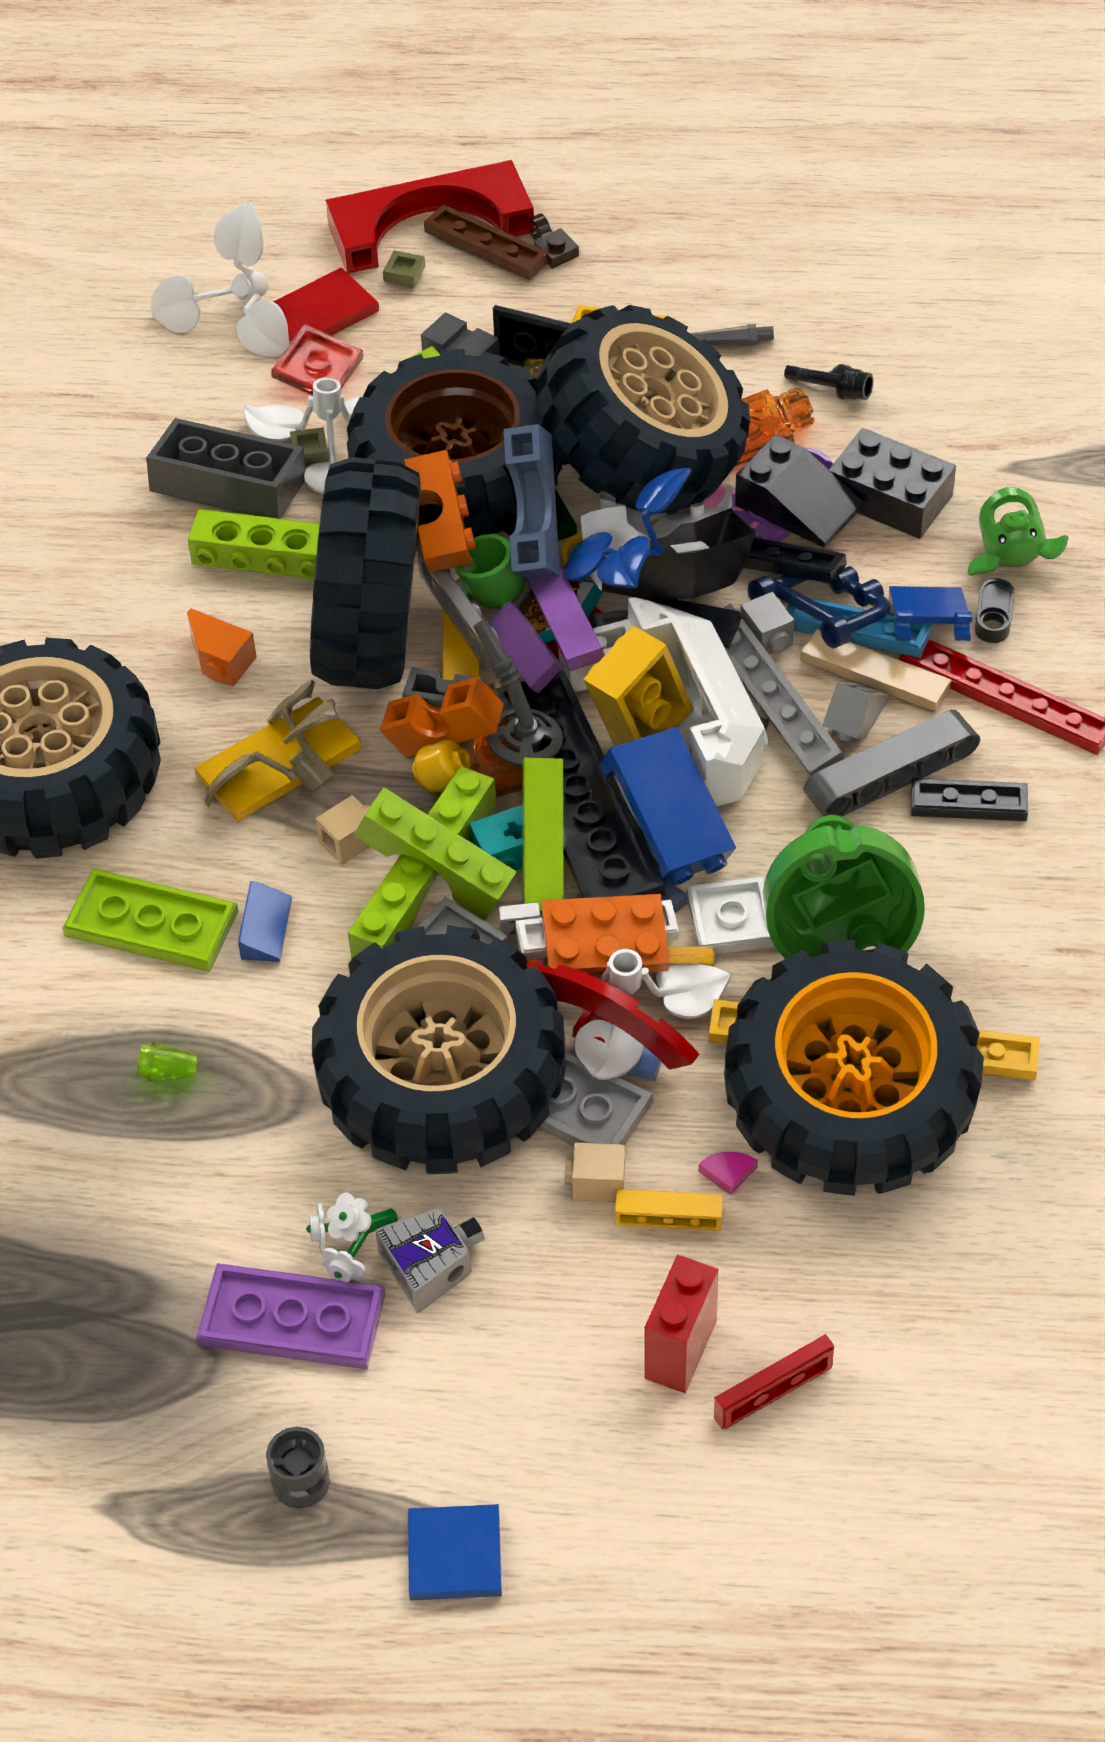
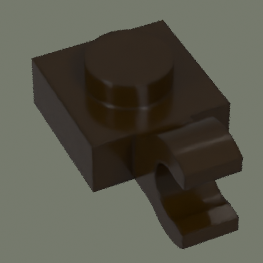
[529,213,579,269]

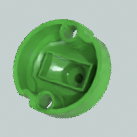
[763,815,925,959]

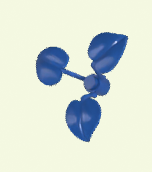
[563,468,692,588]

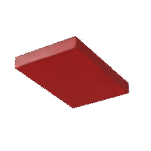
[273,267,379,353]

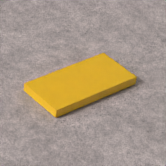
[194,696,362,822]

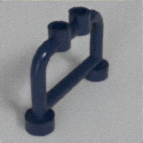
[748,566,890,649]

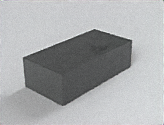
[146,418,305,519]

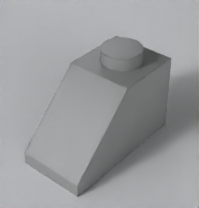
[822,682,890,743]

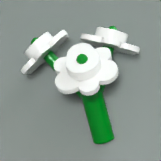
[306,1192,398,1283]

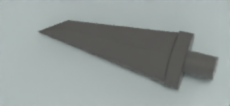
[690,324,774,345]

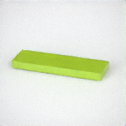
[522,757,564,914]

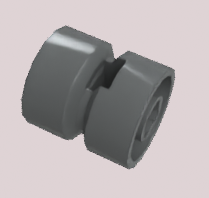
[266,1426,330,1509]

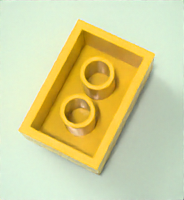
[583,625,694,746]

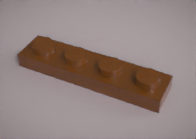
[424,204,548,280]

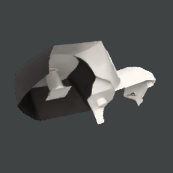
[581,485,756,600]

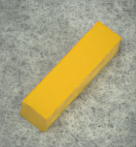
[615,1189,723,1231]

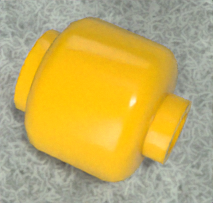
[412,740,471,793]

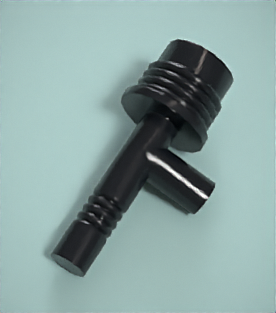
[784,364,874,400]

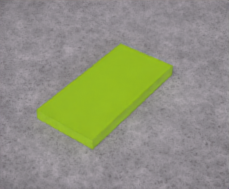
[62,868,239,972]

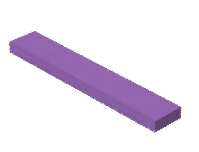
[527,563,605,671]

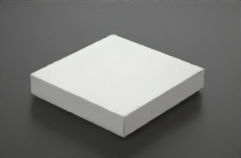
[687,876,775,955]

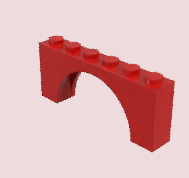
[325,160,534,274]

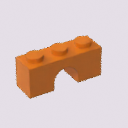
[404,450,476,573]
[380,676,504,758]

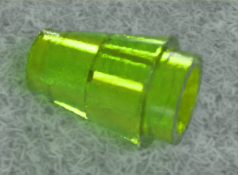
[137,1041,198,1081]

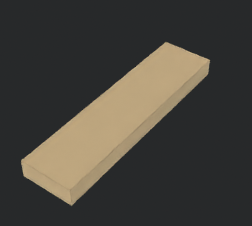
[800,629,951,712]

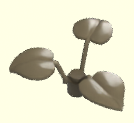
[205,679,338,807]

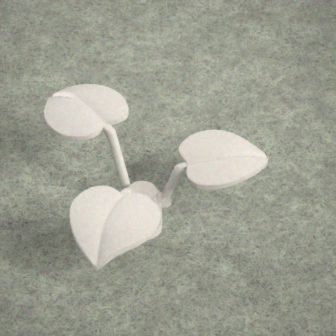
[151,202,292,357]
[244,378,360,494]
[544,949,730,1080]

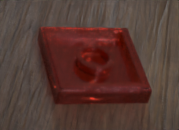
[271,324,363,396]

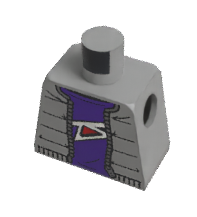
[375,1208,485,1313]

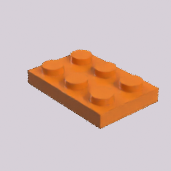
[541,894,670,975]

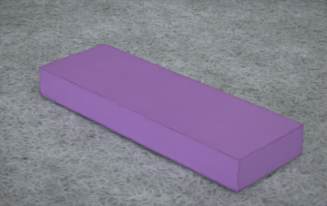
[488,601,563,693]

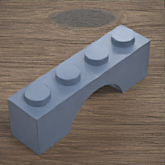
[504,424,560,581]

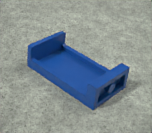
[599,727,736,885]

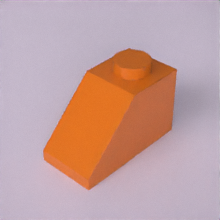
[187,608,257,686]

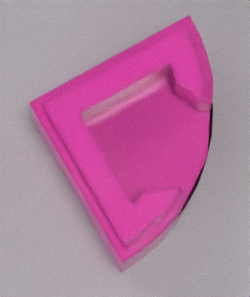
[698,1152,758,1195]

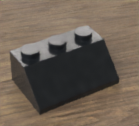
[493,305,571,371]

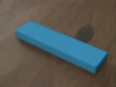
[786,598,932,658]

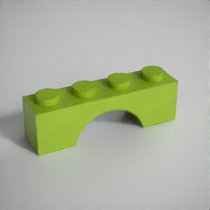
[354,787,516,920]

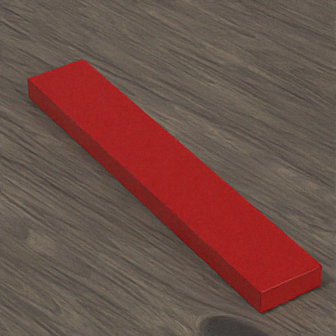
[899,639,1105,755]

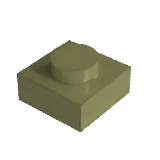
[383,250,425,288]
[290,427,329,464]

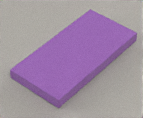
[196,1263,385,1369]

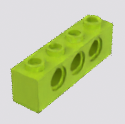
[187,509,320,579]

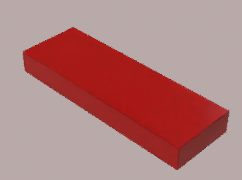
[714,1334,835,1430]

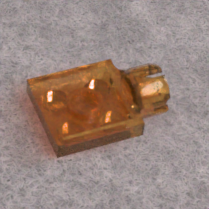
[736,388,815,466]

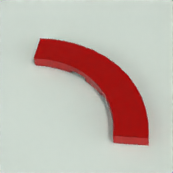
[527,960,700,1070]

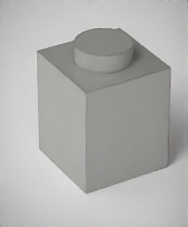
[740,592,794,654]

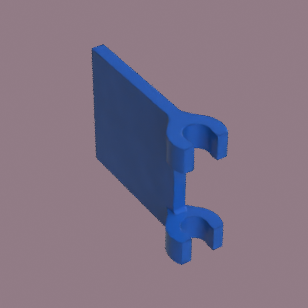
[889,586,972,641]

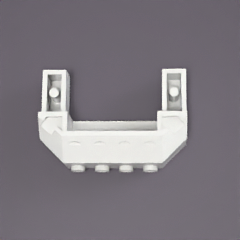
[558,597,768,829]

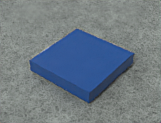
[408,1504,502,1601]

